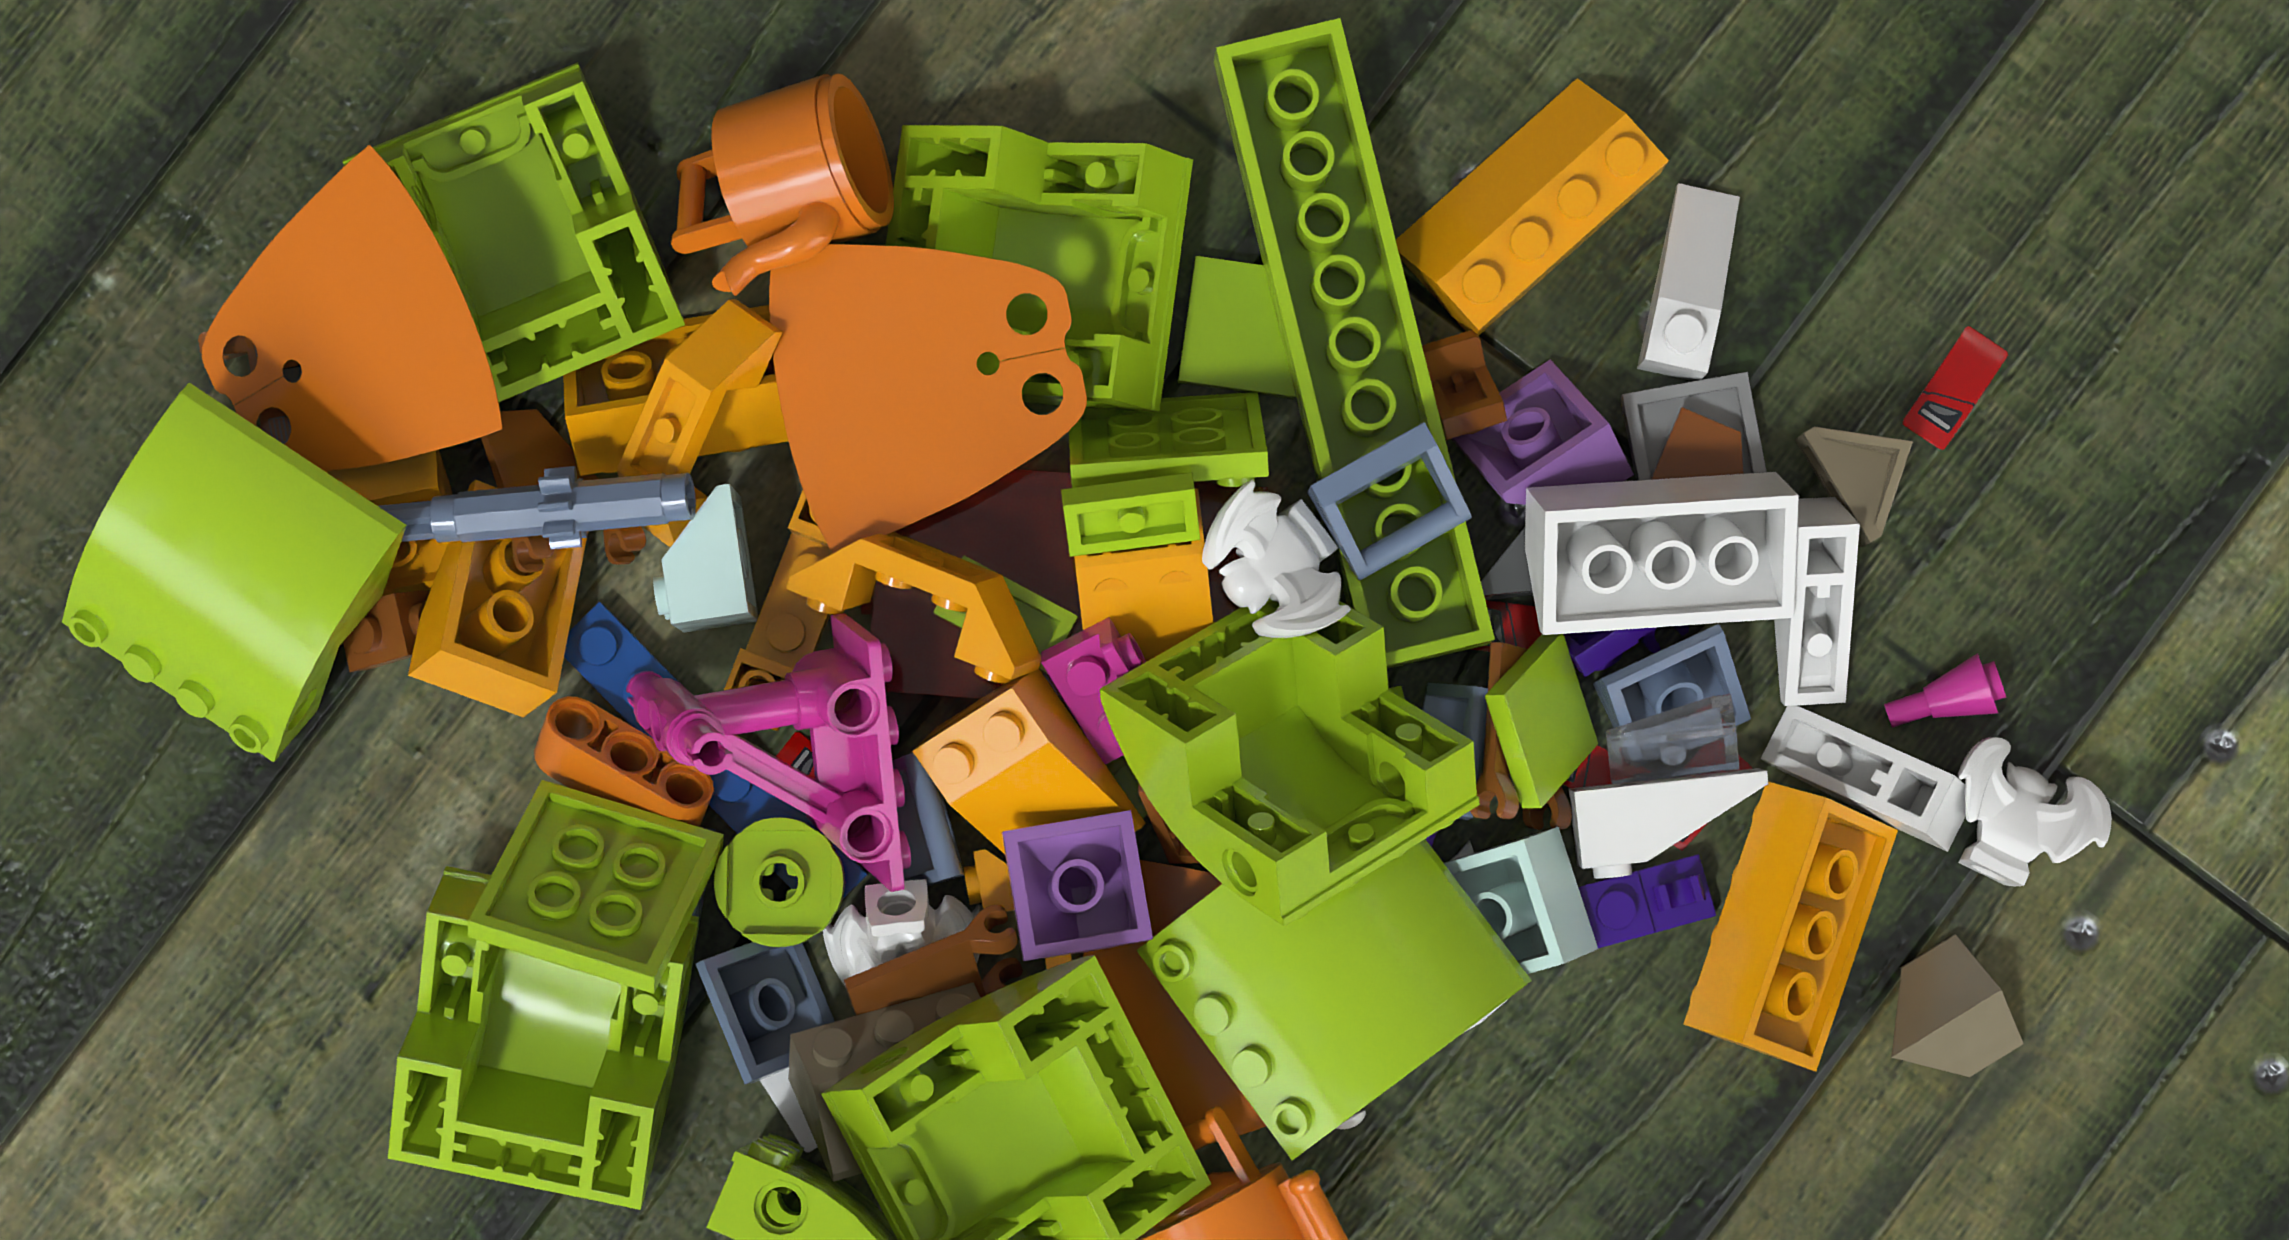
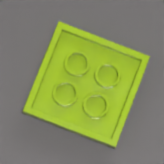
[1069,392,1269,488]
[468,780,724,994]

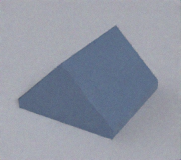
[1593,624,1751,773]
[696,942,835,1084]

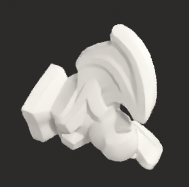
[1202,479,1351,638]
[1958,737,2112,887]
[823,879,983,987]

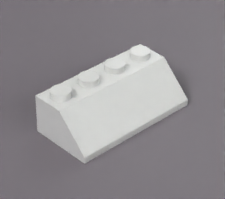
[1525,472,1799,635]

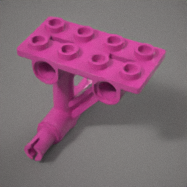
[626,613,911,892]

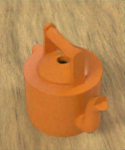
[671,74,894,296]
[1135,1107,1348,1240]

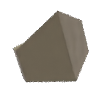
[1795,426,1913,548]
[1891,934,2024,1077]

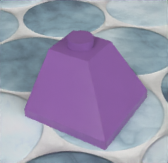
[1451,359,1634,505]
[1002,810,1153,961]

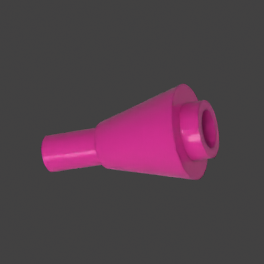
[1884,653,2006,728]

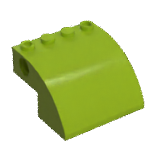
[342,62,685,402]
[886,125,1193,412]
[62,382,407,762]
[1100,598,1480,926]
[1136,839,1532,1160]
[388,866,699,1210]
[821,955,1211,1240]
[706,1133,897,1240]

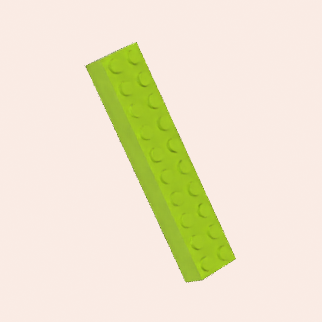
[1213,18,1495,669]

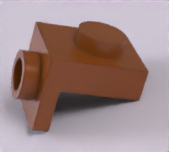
[1422,330,1507,440]
[343,589,431,672]

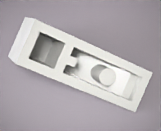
[1637,183,1740,381]
[1774,497,1860,706]
[1761,706,1966,852]
[1569,768,1768,878]

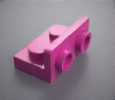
[1041,617,1146,764]

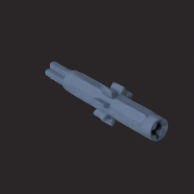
[378,466,696,550]

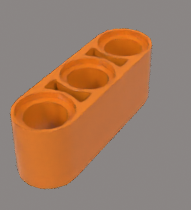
[534,696,714,827]

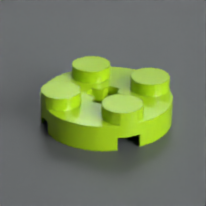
[714,817,845,947]

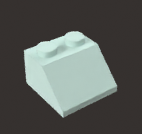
[653,484,758,633]
[1444,827,1598,974]

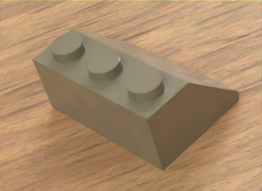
[788,982,981,1182]

